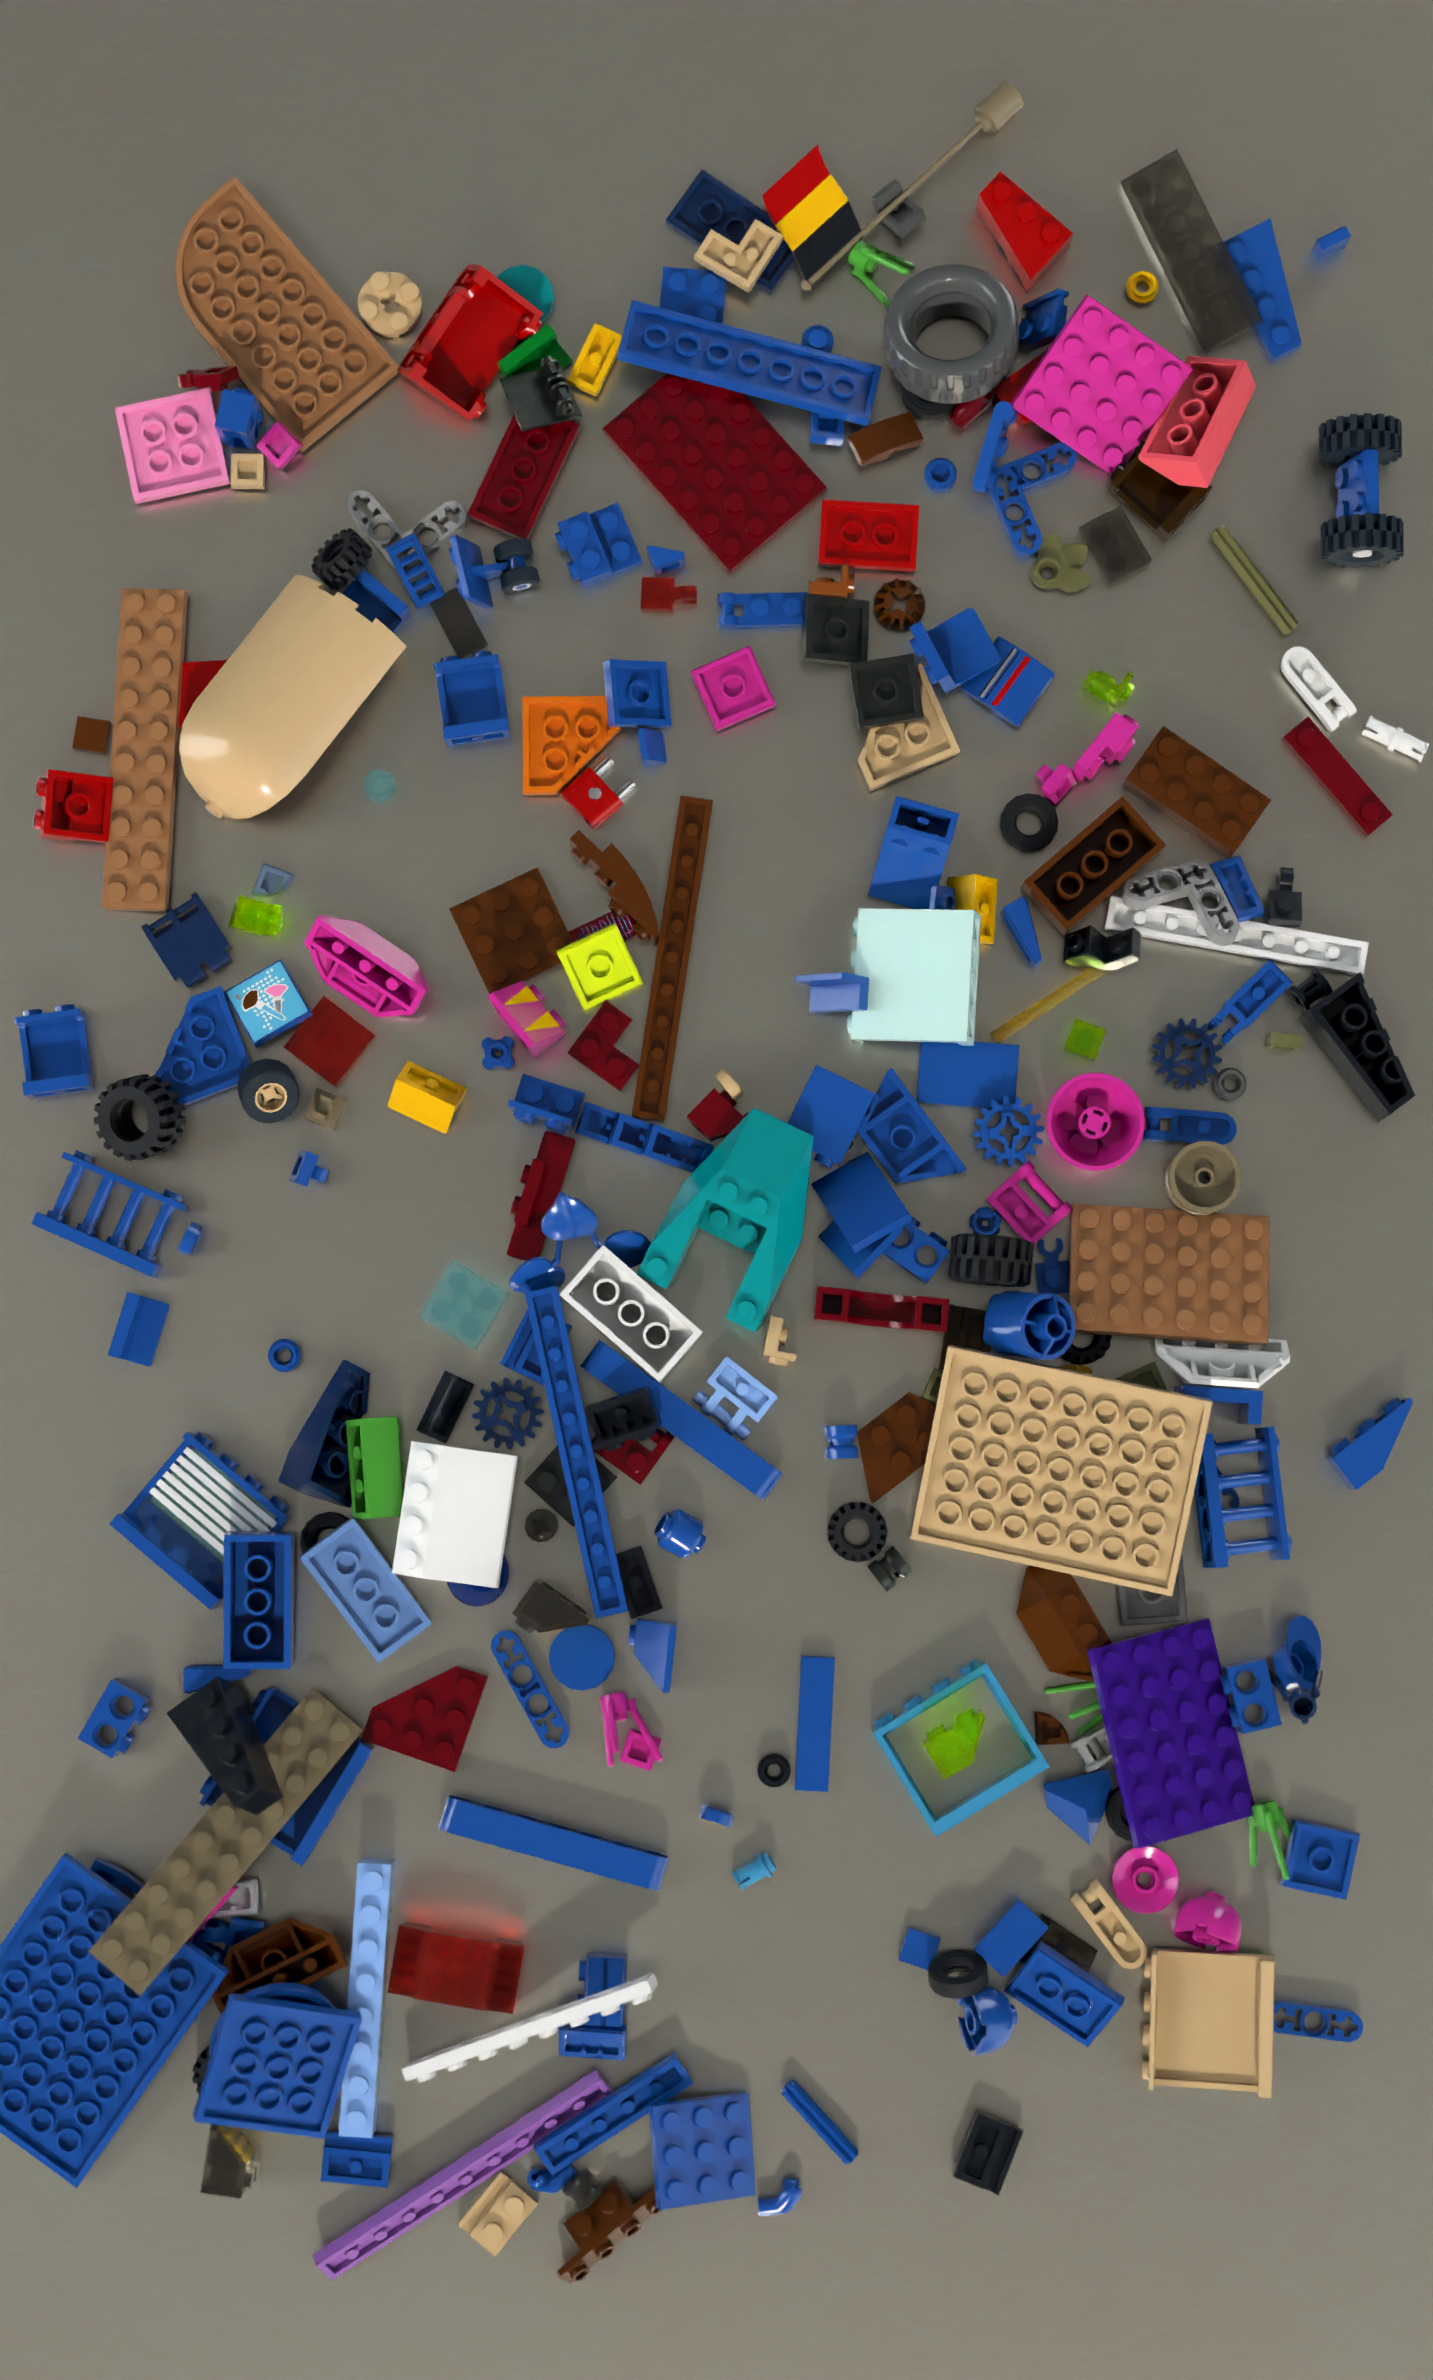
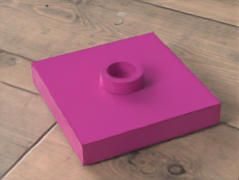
[690,646,776,732]

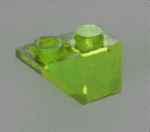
[922,1707,986,1780]

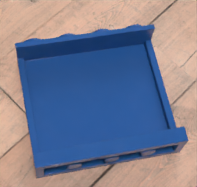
[199,1685,375,1866]

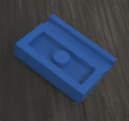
[1018,288,1069,353]
[500,1309,573,1385]
[320,2129,394,2188]

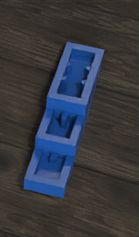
[574,1102,714,1173]

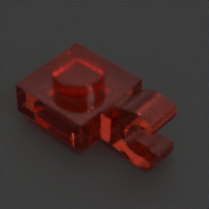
[641,577,697,613]

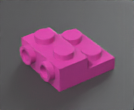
[1072,712,1140,784]

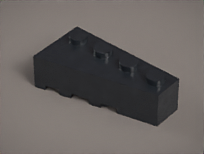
[1299,972,1415,1122]
[166,1677,283,1815]

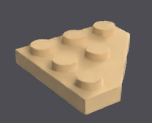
[857,663,960,791]

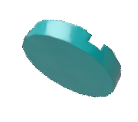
[497,265,554,325]

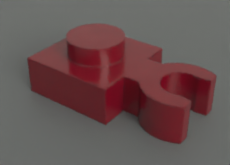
[177,366,239,392]

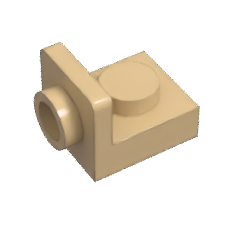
[762,1316,797,1367]

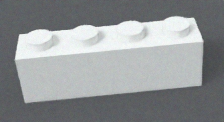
[559,1245,703,1383]

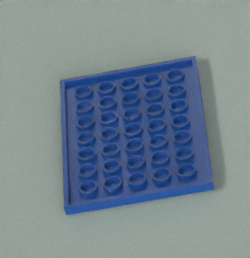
[0,1852,230,2188]

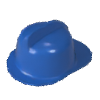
[1273,1615,1321,1690]

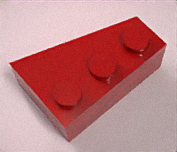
[976,171,1073,294]

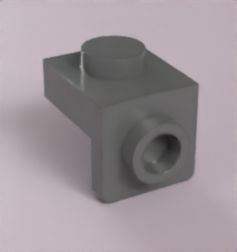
[871,180,926,238]

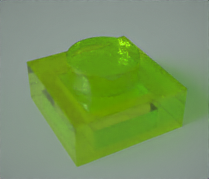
[1063,1018,1106,1061]

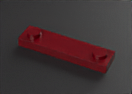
[1281,716,1393,837]

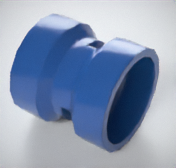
[824,1425,858,1459]

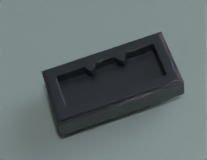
[416,1370,474,1444]

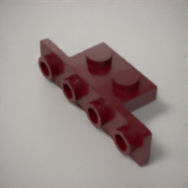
[507,1131,576,1261]

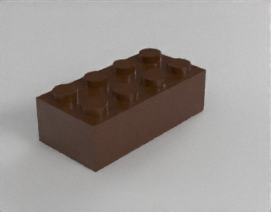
[1122,726,1271,859]
[1021,796,1166,937]

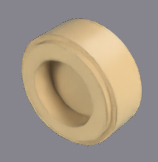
[715,1069,744,1101]

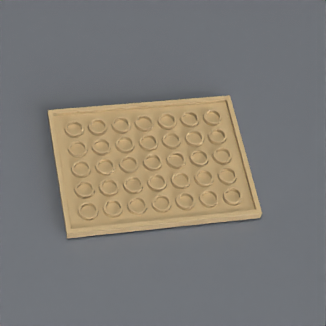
[910,1345,1213,1596]

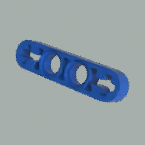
[491,1630,570,1748]

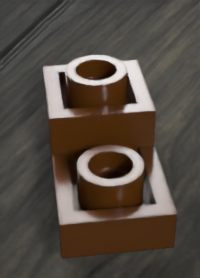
[847,412,924,466]

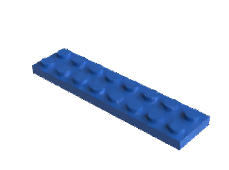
[617,300,882,426]

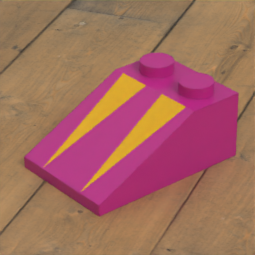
[487,981,566,1060]

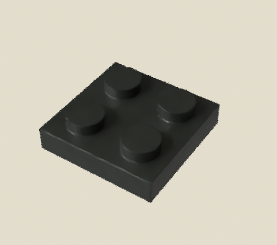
[802,594,870,666]
[848,654,924,730]
[524,1445,618,1527]

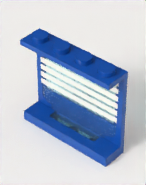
[109,1431,292,1610]

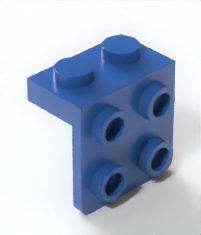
[909,608,1000,693]

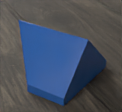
[1043,1769,1112,1846]

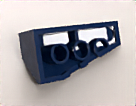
[278,1360,370,1508]

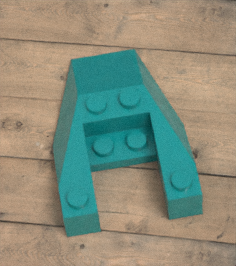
[637,1107,814,1332]

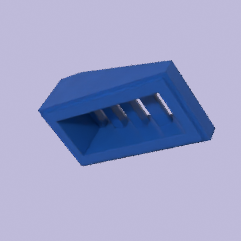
[385,533,445,609]
[1000,896,1042,968]
[183,1664,255,1694]

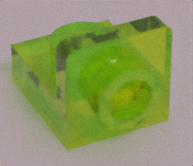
[1081,669,1135,708]

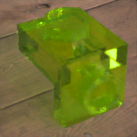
[228,895,284,938]

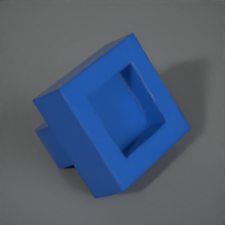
[288,1150,329,1187]

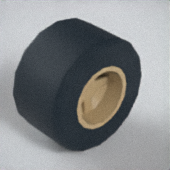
[237,1058,300,1124]

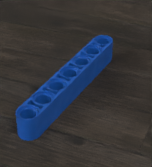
[580,1340,783,1501]
[438,1795,669,1890]

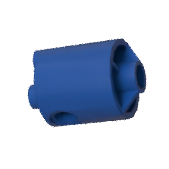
[983,1291,1076,1360]

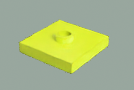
[556,923,643,1011]

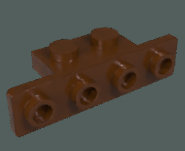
[556,2179,662,2284]

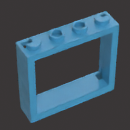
[871,1660,1050,1837]

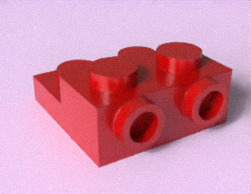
[33,769,114,844]

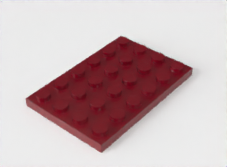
[603,373,827,574]

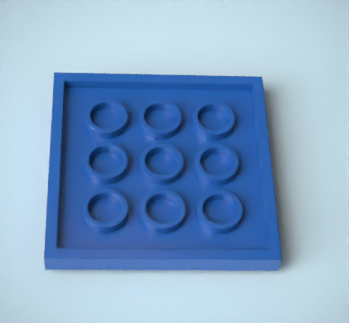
[193,1993,362,2139]

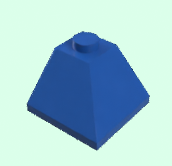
[628,1618,677,1693]

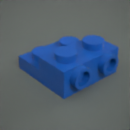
[554,502,643,588]

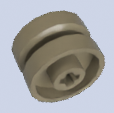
[1164,1141,1242,1215]

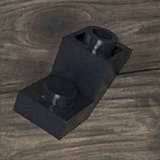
[1063,925,1141,971]

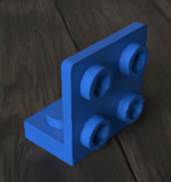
[508,1074,586,1135]

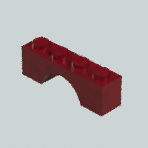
[687,1088,748,1142]
[813,1286,950,1334]

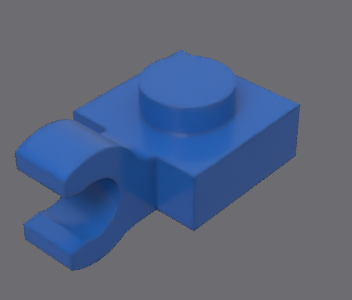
[202,1916,264,1953]

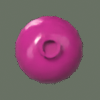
[1173,1892,1242,1952]

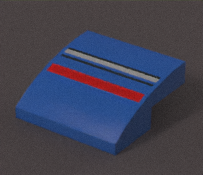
[961,636,1055,727]

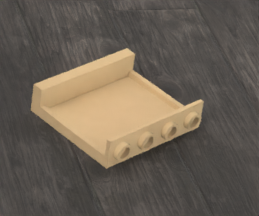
[1142,1948,1275,2098]

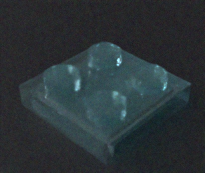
[419,1260,510,1350]

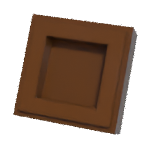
[72,716,112,755]

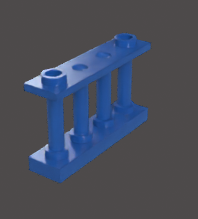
[31,1150,189,1278]
[1194,1426,1292,1568]

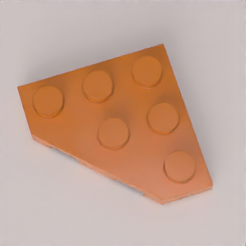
[523,696,621,795]

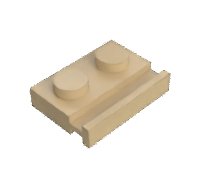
[458,2170,538,2256]

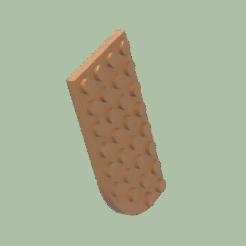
[175,176,400,452]

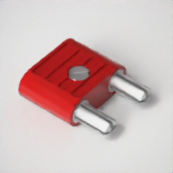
[560,755,636,831]

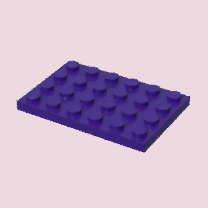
[1087,1618,1255,1848]

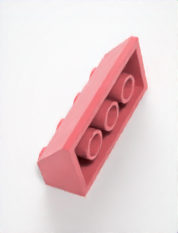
[1138,356,1256,488]

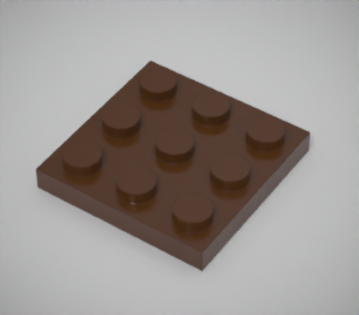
[449,867,573,994]

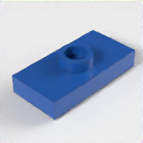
[1210,855,1265,923]
[559,2023,627,2061]

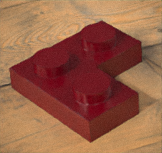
[567,1001,639,1092]

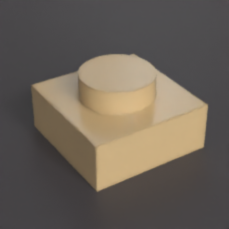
[231,454,265,489]

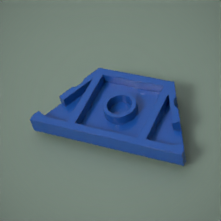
[857,1068,967,1184]

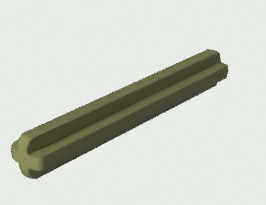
[1210,525,1299,635]

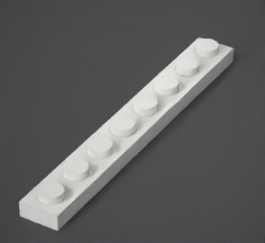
[1104,896,1369,975]
[401,1972,658,2083]

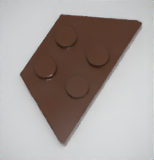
[857,1392,936,1503]

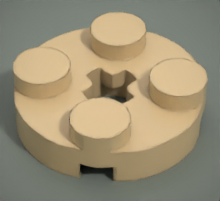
[358,271,423,339]

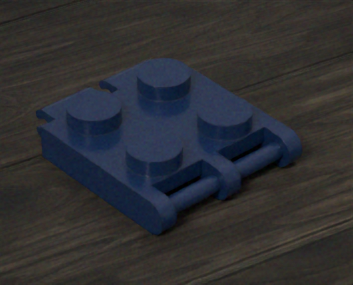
[141,892,232,988]

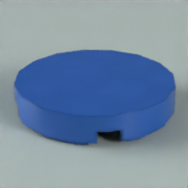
[549,1623,615,1691]

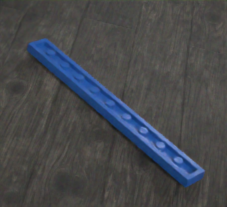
[525,1286,628,1619]

